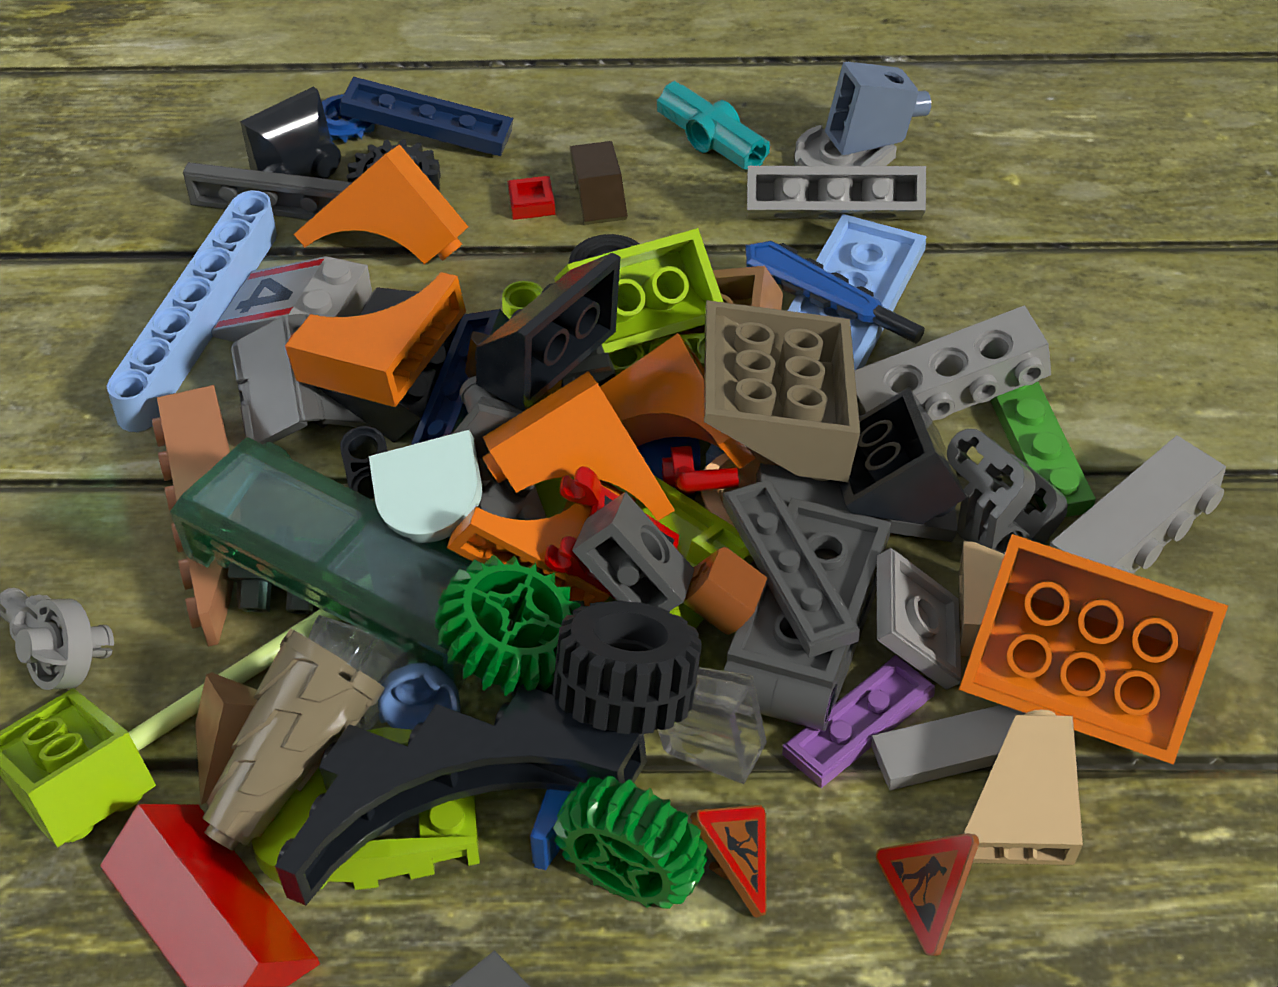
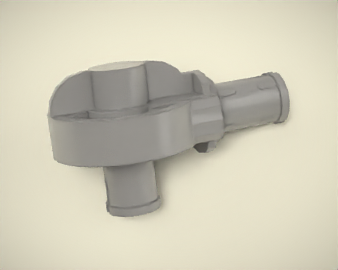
[0,588,114,690]

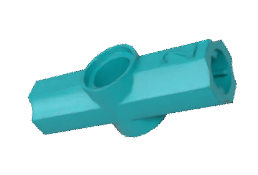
[657,81,770,170]

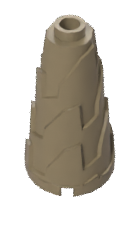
[203,628,385,851]

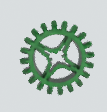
[434,554,581,696]
[553,776,708,909]

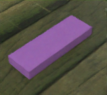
[782,655,935,788]

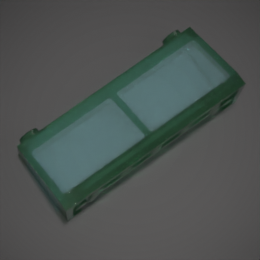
[170,437,473,692]

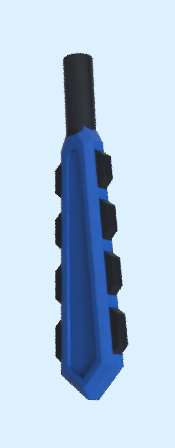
[746,241,925,344]

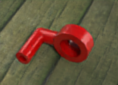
[662,446,739,496]

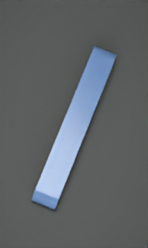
[107,190,277,432]

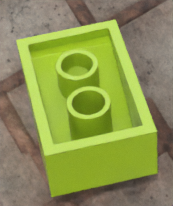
[0,688,156,848]

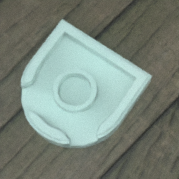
[369,430,482,543]

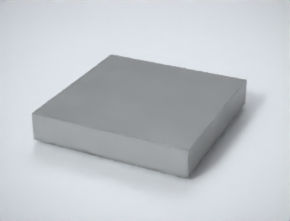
[877,548,961,690]

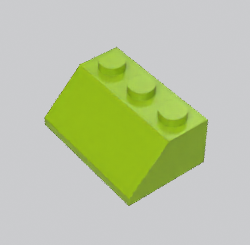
[554,228,723,354]

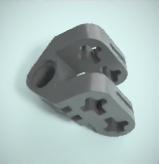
[947,429,1068,554]

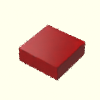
[507,176,556,220]

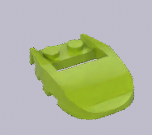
[252,727,480,890]

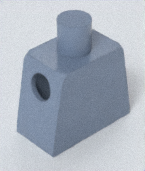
[825,62,931,155]

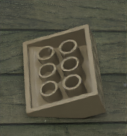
[704,300,860,482]

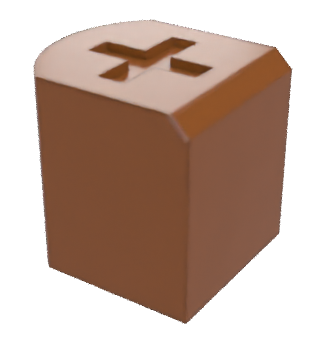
[683,547,767,635]

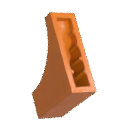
[293,144,469,265]
[285,272,466,407]
[600,333,756,469]
[482,371,675,521]
[447,480,636,606]

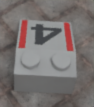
[212,256,372,342]

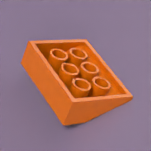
[959,534,1228,765]

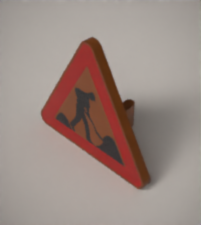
[690,805,767,918]
[876,833,979,956]

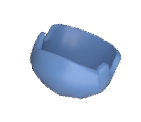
[378,663,461,730]

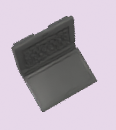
[231,314,371,453]

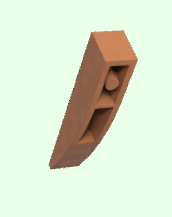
[152,385,240,647]

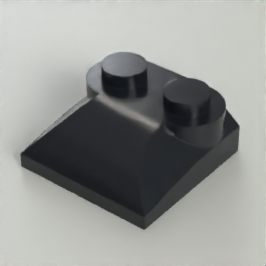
[240,86,341,179]

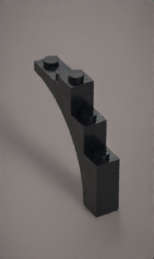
[275,684,647,906]

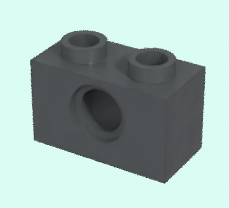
[572,492,695,611]

